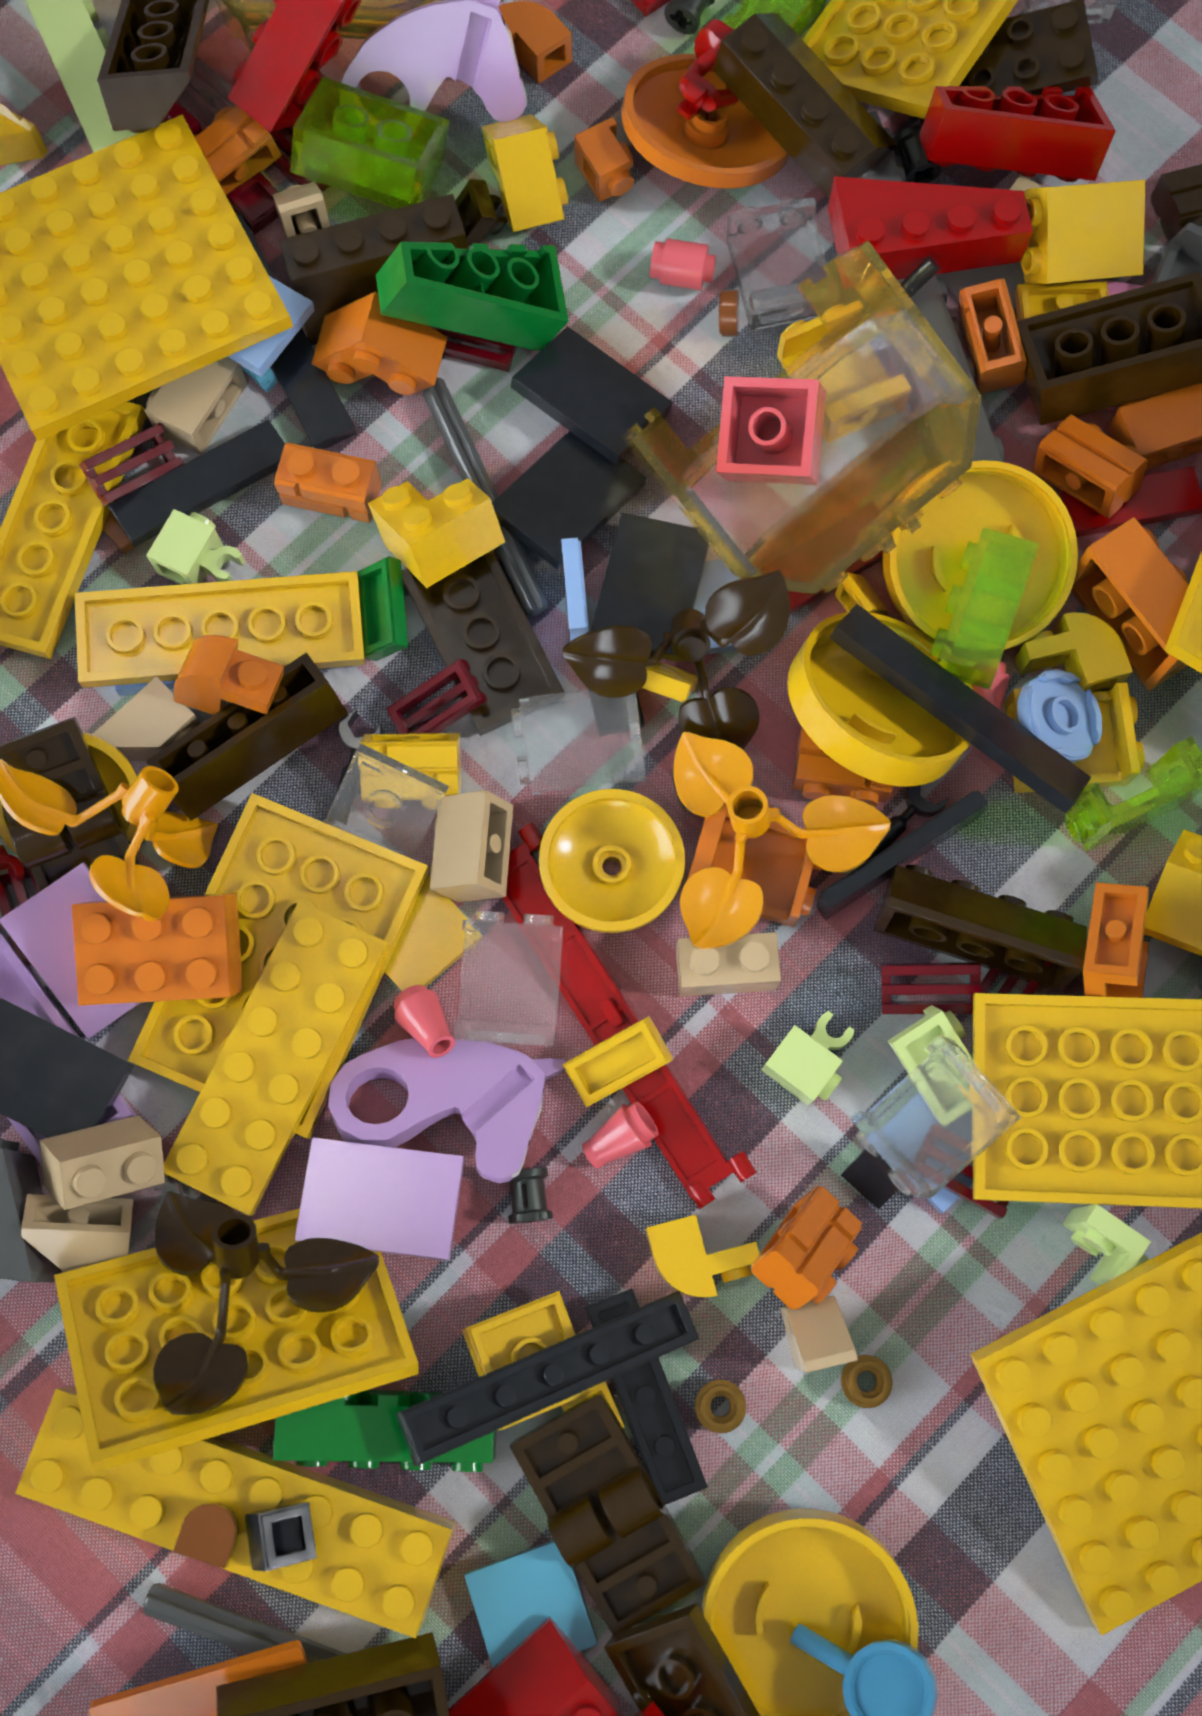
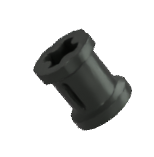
[664,0,715,35]
[893,125,942,184]
[508,1168,553,1224]

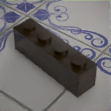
[146,652,348,821]

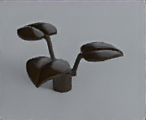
[563,569,790,750]
[153,1191,379,1415]

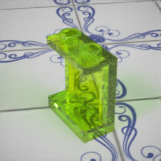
[1065,736,1202,852]

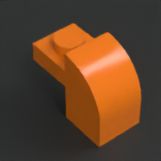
[499,1,572,84]
[174,635,284,715]

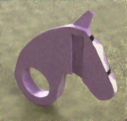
[340,0,527,141]
[328,1037,565,1183]

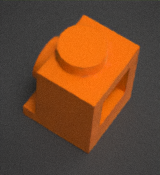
[574,117,634,202]

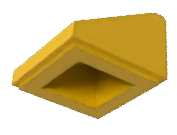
[835,572,888,615]

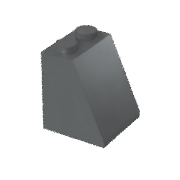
[0,1138,62,1283]

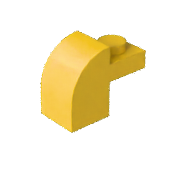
[1014,612,1133,692]
[645,1214,759,1297]

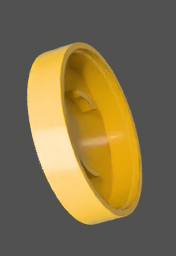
[883,460,1078,652]
[787,612,973,787]
[702,1508,918,1716]

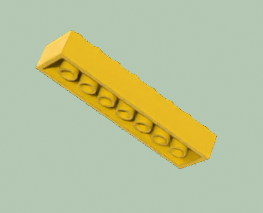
[15,1385,457,1639]

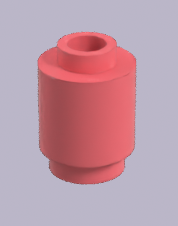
[650,238,716,291]

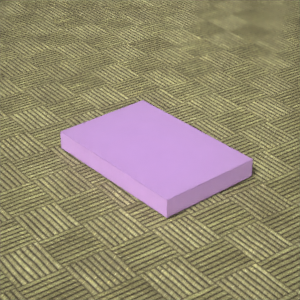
[0,862,141,1039]
[295,1137,465,1261]

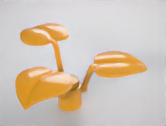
[673,732,891,949]
[0,758,218,922]

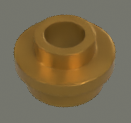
[840,1355,893,1408]
[695,1379,746,1433]

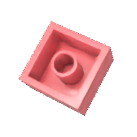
[716,376,826,485]

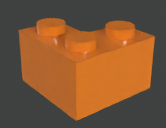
[311,292,447,396]

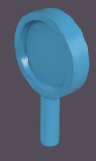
[790,1623,938,1716]

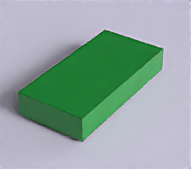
[358,556,408,661]

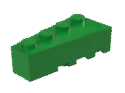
[376,242,569,352]
[272,1390,497,1472]

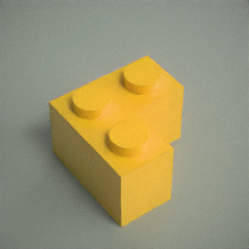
[481,114,568,232]
[368,478,505,588]

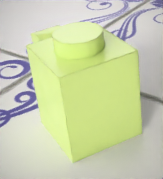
[146,509,245,585]
[761,1011,854,1106]

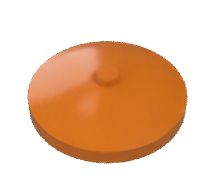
[621,54,789,189]

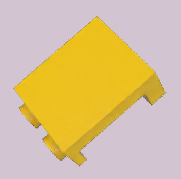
[1021,180,1145,284]
[1004,682,1145,793]

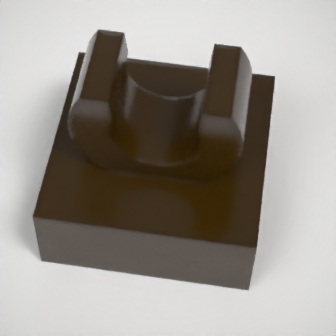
[455,179,508,245]

